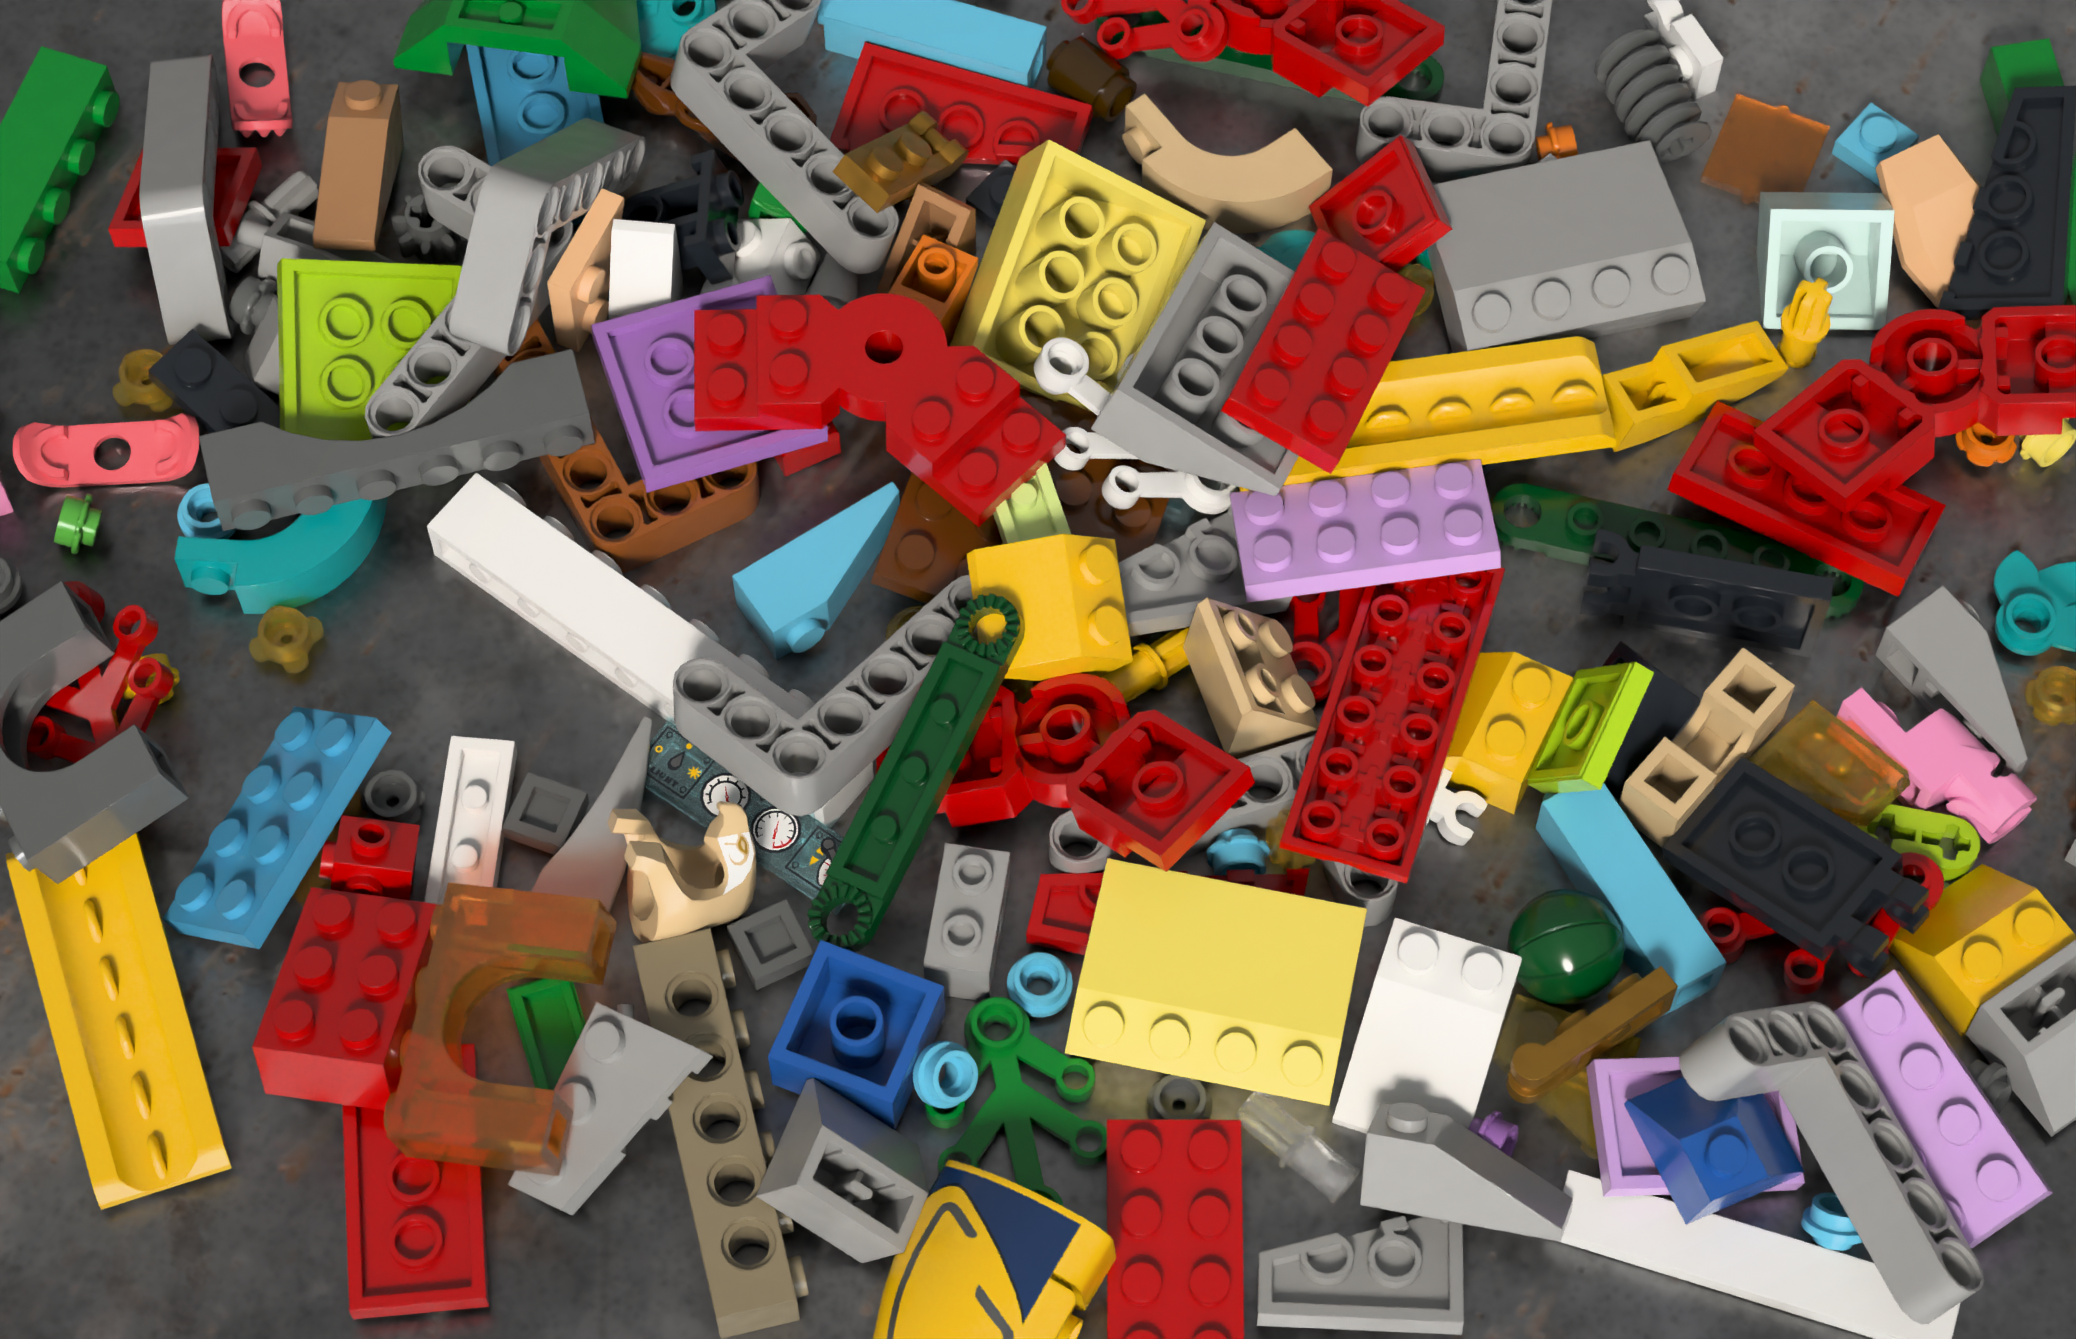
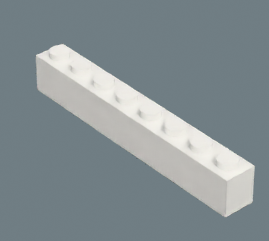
[427,473,874,834]

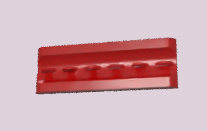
[1279,567,1505,884]

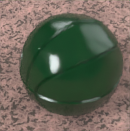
[1507,889,1625,1006]

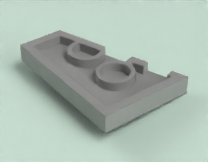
[1118,506,1292,637]
[508,1002,713,1216]
[1257,1215,1464,1335]

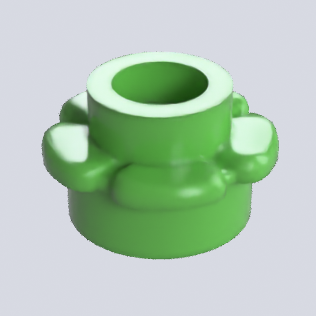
[54,493,103,554]

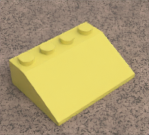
[950,140,1206,412]
[1065,858,1367,1106]

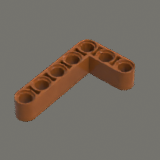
[493,319,760,573]

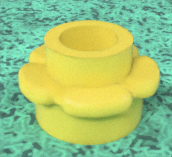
[2019,418,2076,467]

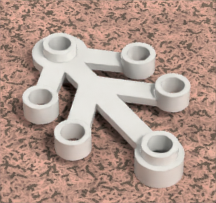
[1034,338,1238,514]

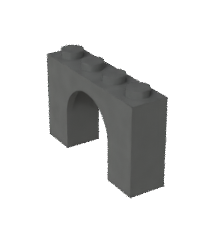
[0,581,189,884]

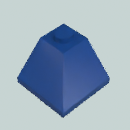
[1624,1076,1804,1225]

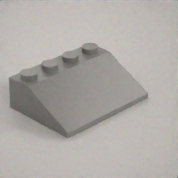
[1427,140,1706,353]
[1091,222,1298,496]

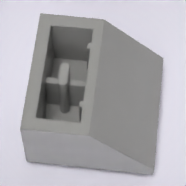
[1966,940,2076,1137]
[756,1078,929,1263]

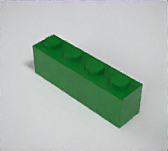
[0,46,120,294]

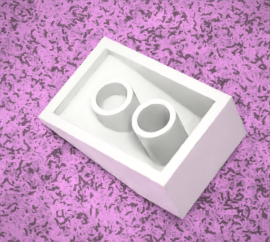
[1332,918,1522,1134]

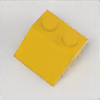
[967,534,1133,681]
[1444,652,1573,815]
[1889,864,2076,1037]

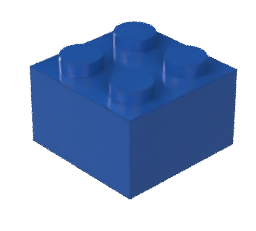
[768,940,946,1130]

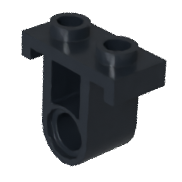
[621,149,744,285]

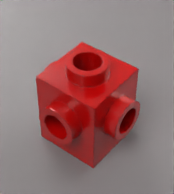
[319,815,420,900]

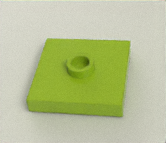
[1527,662,1654,794]

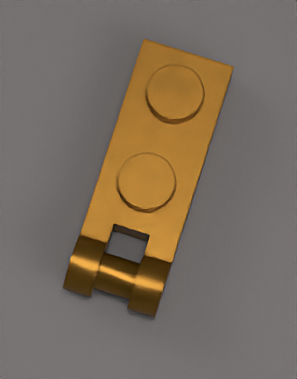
[833,111,969,213]
[1506,966,1678,1104]

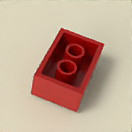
[252,887,449,1112]

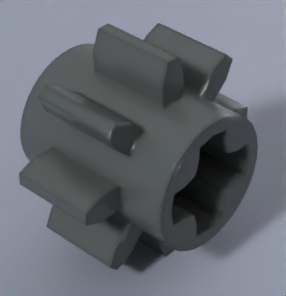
[391,194,468,264]

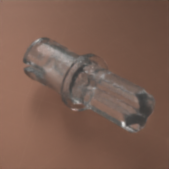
[1235,1092,1361,1204]

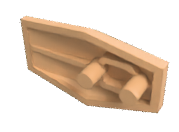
[1875,134,1982,330]

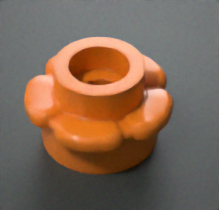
[1535,122,1578,162]
[1955,422,2017,467]

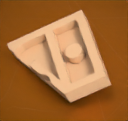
[547,188,624,353]

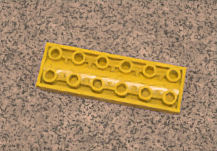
[1239,336,1616,492]
[6,832,232,1210]

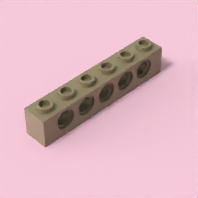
[633,928,809,1339]

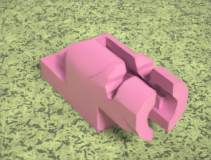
[1831,687,2037,844]

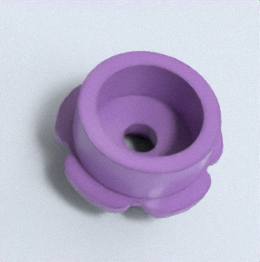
[1468,1111,1518,1157]

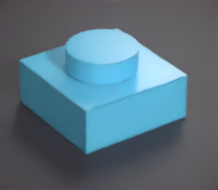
[1831,102,1920,187]

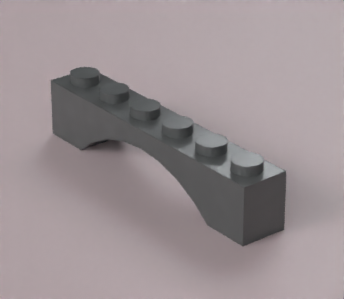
[199,349,595,531]

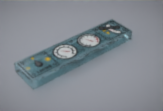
[645,721,846,915]

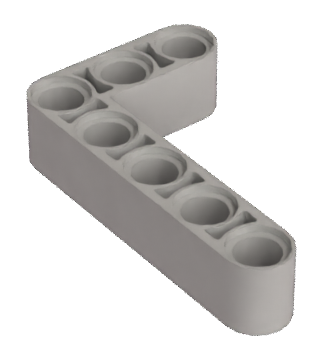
[670,0,899,274]
[1356,0,1552,183]
[140,54,233,345]
[449,118,645,356]
[365,146,575,439]
[673,575,979,816]
[1049,736,1399,927]
[1679,1002,1984,1324]

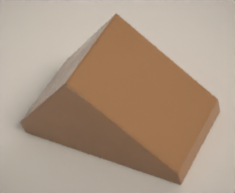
[876,182,977,294]

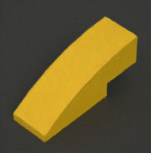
[1602,320,1788,452]

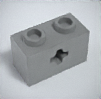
[923,843,1011,1001]

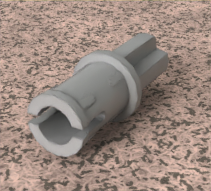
[219,171,319,273]

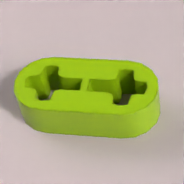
[1856,804,1980,881]

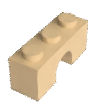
[1619,648,1795,847]

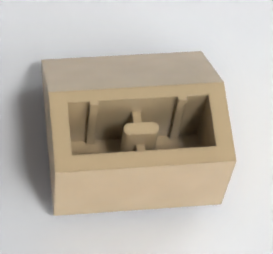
[1183,598,1319,759]

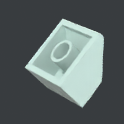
[1756,192,1895,330]

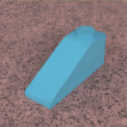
[732,482,900,660]

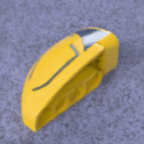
[873,1160,1116,1339]

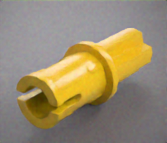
[1777,277,1833,368]
[1102,627,1190,704]

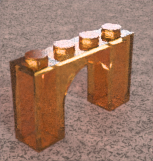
[384,882,617,1176]

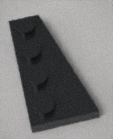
[1938,86,2076,320]

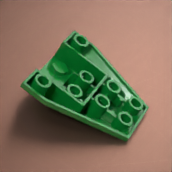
[393,0,642,98]

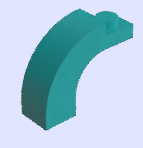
[174,497,388,614]

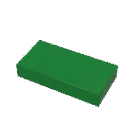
[506,970,586,1113]

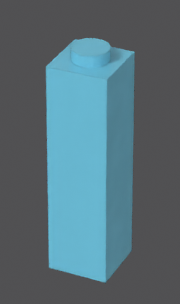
[817,0,1046,89]
[1535,783,1726,1017]

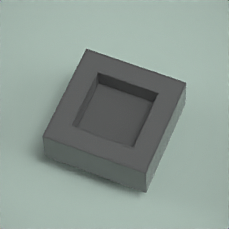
[502,772,590,855]
[727,899,814,990]

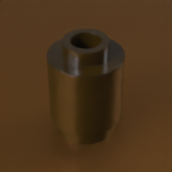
[1046,37,1137,122]

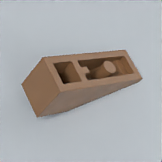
[313,80,404,251]

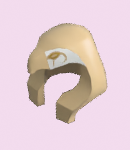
[607,801,756,943]

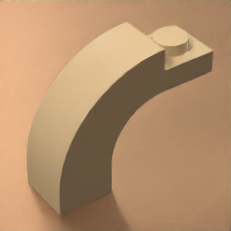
[1123,94,1333,234]

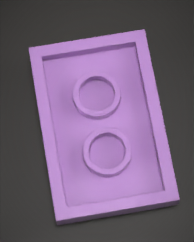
[1586,1057,1805,1197]

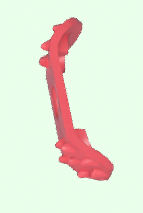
[221,0,293,137]
[12,413,200,488]

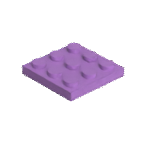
[591,275,828,492]

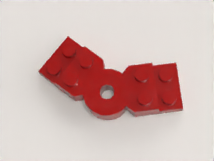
[1213,0,1445,107]
[694,293,1066,527]
[1753,305,2076,514]
[876,673,1255,872]

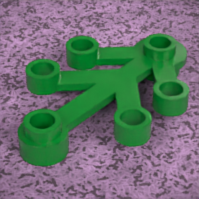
[925,997,1106,1207]

